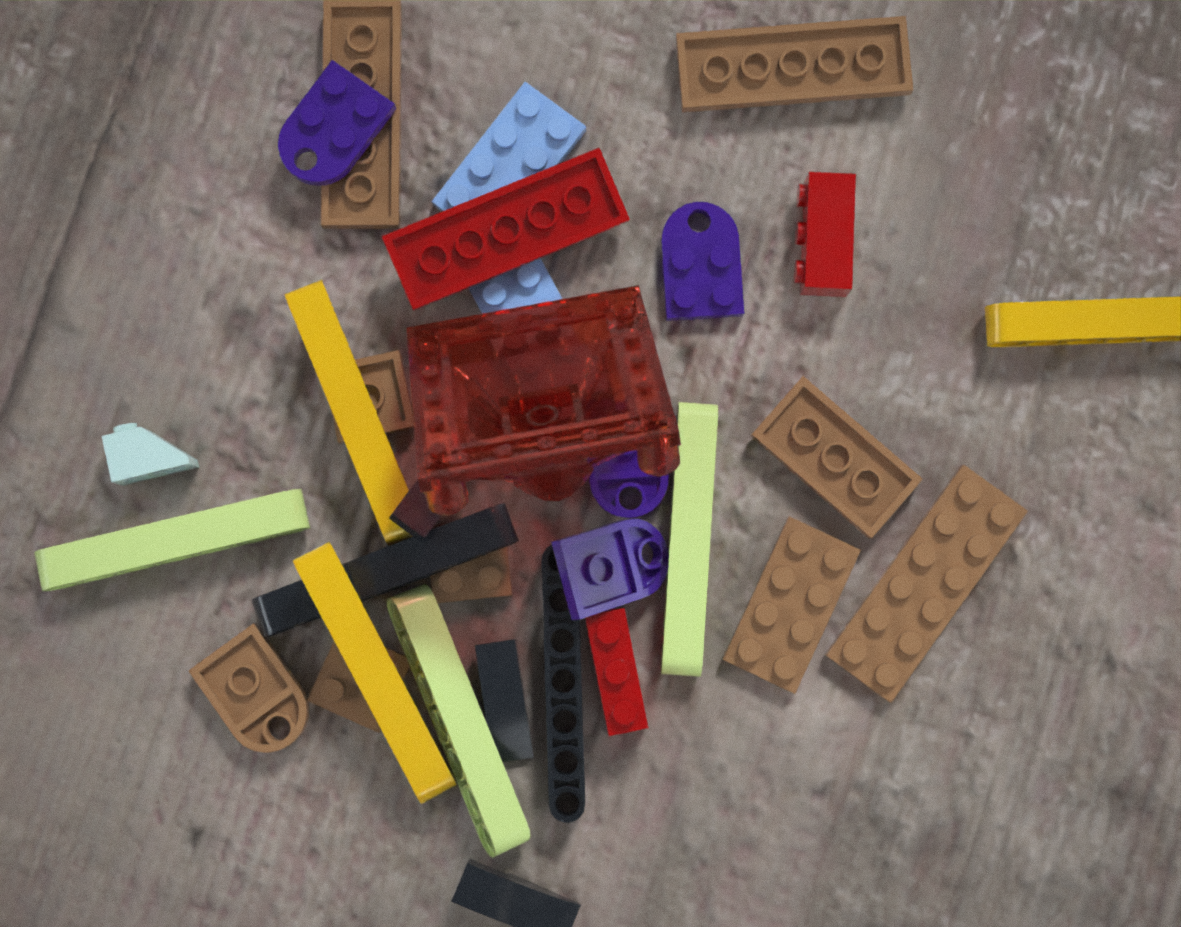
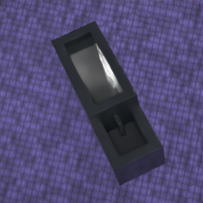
[475,639,534,762]
[451,859,581,927]

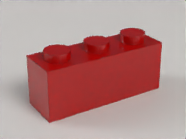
[794,172,856,297]
[585,608,648,736]

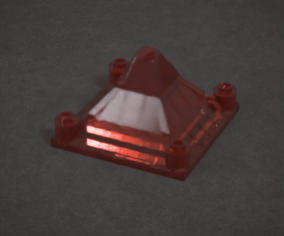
[406,285,681,516]

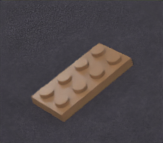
[751,376,923,539]
[722,516,861,694]

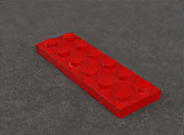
[382,147,630,311]

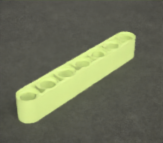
[661,402,718,677]
[34,489,310,591]
[387,584,530,858]

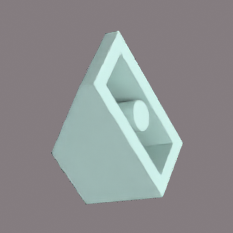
[102,423,199,486]

